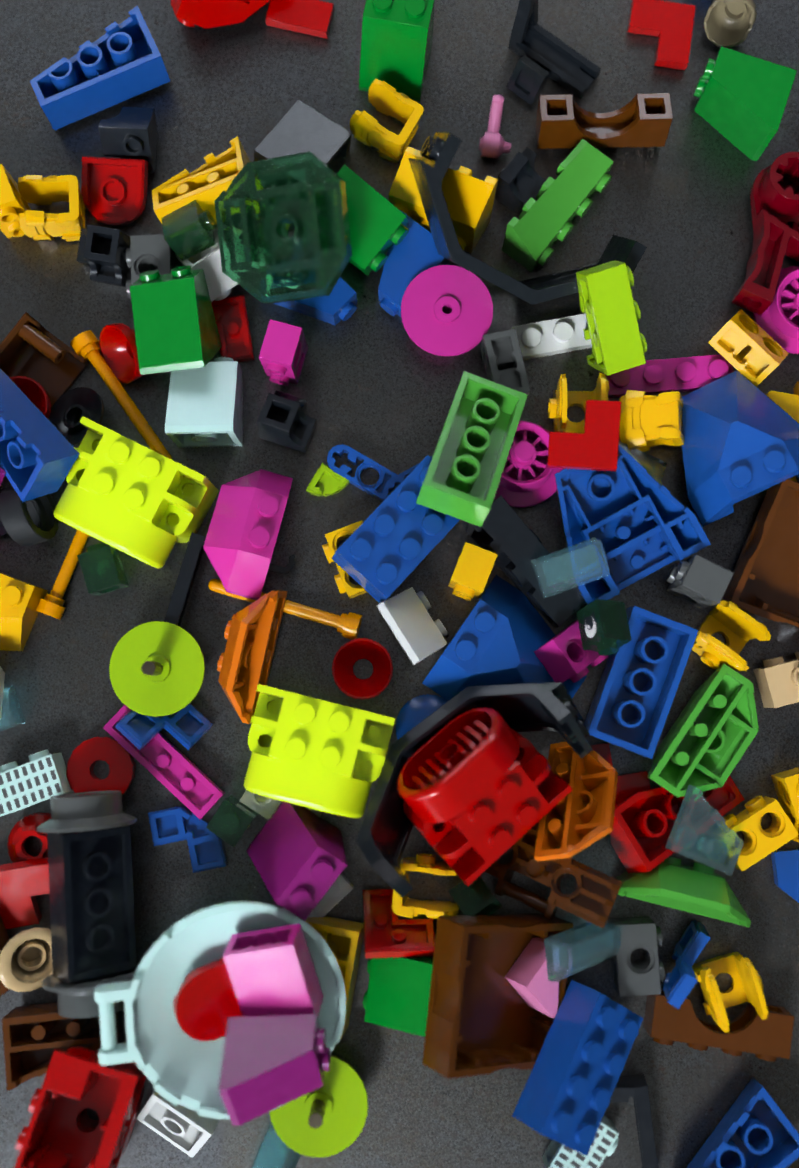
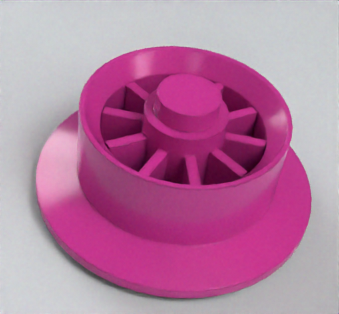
[401,265,493,357]
[753,266,799,354]
[494,420,564,508]

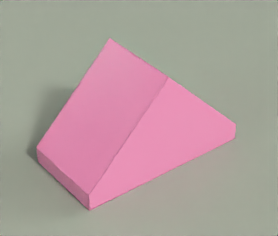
[505,937,560,1018]

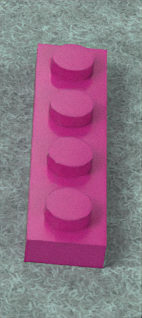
[601,354,733,398]
[103,705,225,820]

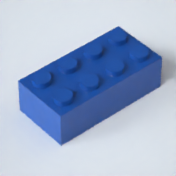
[331,455,460,603]
[584,606,699,759]
[512,979,644,1156]

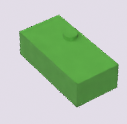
[416,371,528,527]

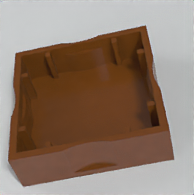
[722,479,799,627]
[422,914,574,1079]

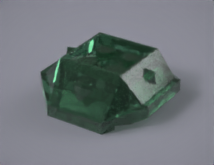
[214,151,352,304]

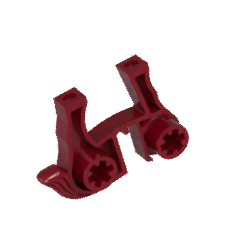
[732,151,799,316]

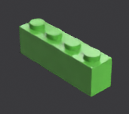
[502,139,614,273]

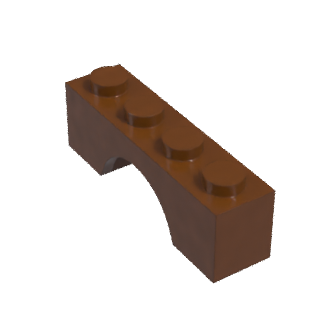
[535,93,673,149]
[643,988,794,1062]

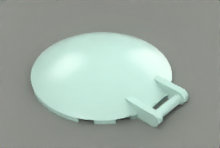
[94,901,346,1119]

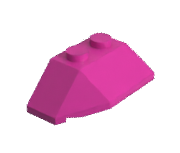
[203,469,293,600]

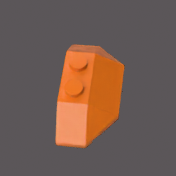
[217,590,288,724]
[534,741,618,861]

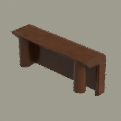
[0,312,89,408]

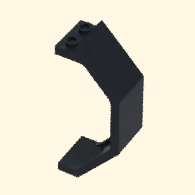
[408,132,647,305]
[356,682,592,898]

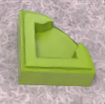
[306,462,349,496]

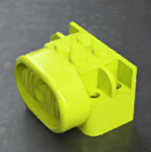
[53,416,219,569]
[244,684,395,818]

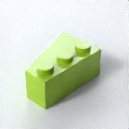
[576,260,647,376]

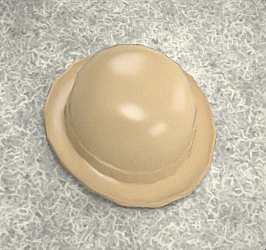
[0,927,53,992]

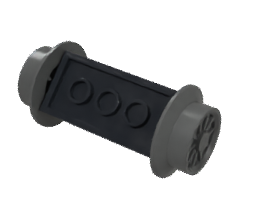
[37,790,139,1018]

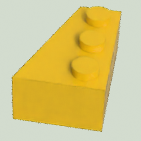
[151,136,260,240]

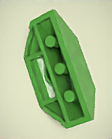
[648,663,759,797]
[615,856,751,928]

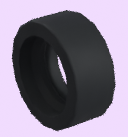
[0,485,58,547]

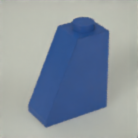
[378,210,450,317]
[255,239,358,326]

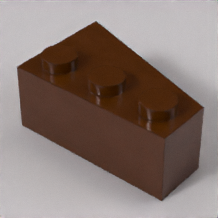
[2,1002,121,1091]

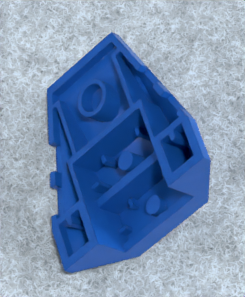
[681,370,799,527]
[555,445,711,610]
[422,575,587,701]

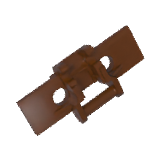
[484,827,623,929]

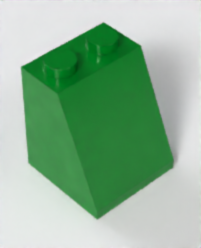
[359,0,435,101]
[693,46,797,162]
[302,164,409,276]
[130,266,222,375]
[363,957,434,1037]

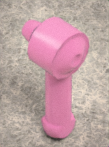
[479,94,511,159]

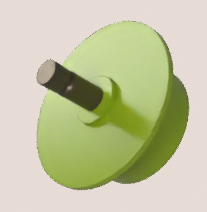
[109,621,205,717]
[270,1055,368,1158]

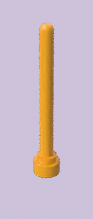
[70,330,172,459]
[36,530,89,620]
[208,578,363,640]

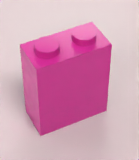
[223,923,324,1019]

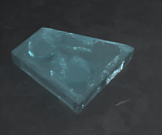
[665,785,744,876]

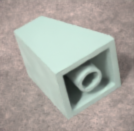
[165,357,243,447]

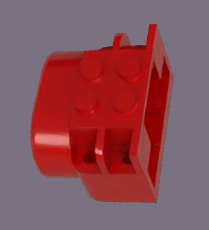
[397,707,573,886]
[14,1046,147,1168]

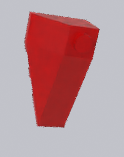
[610,776,745,873]

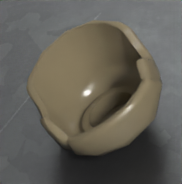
[704,0,757,48]

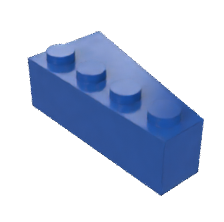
[30,5,170,131]
[0,368,80,502]
[686,1077,799,1168]

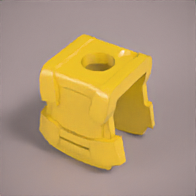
[350,79,424,163]
[18,175,86,242]
[548,373,609,433]
[619,390,684,454]
[692,600,771,671]
[392,853,459,919]
[692,952,768,1032]

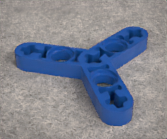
[327,444,432,502]

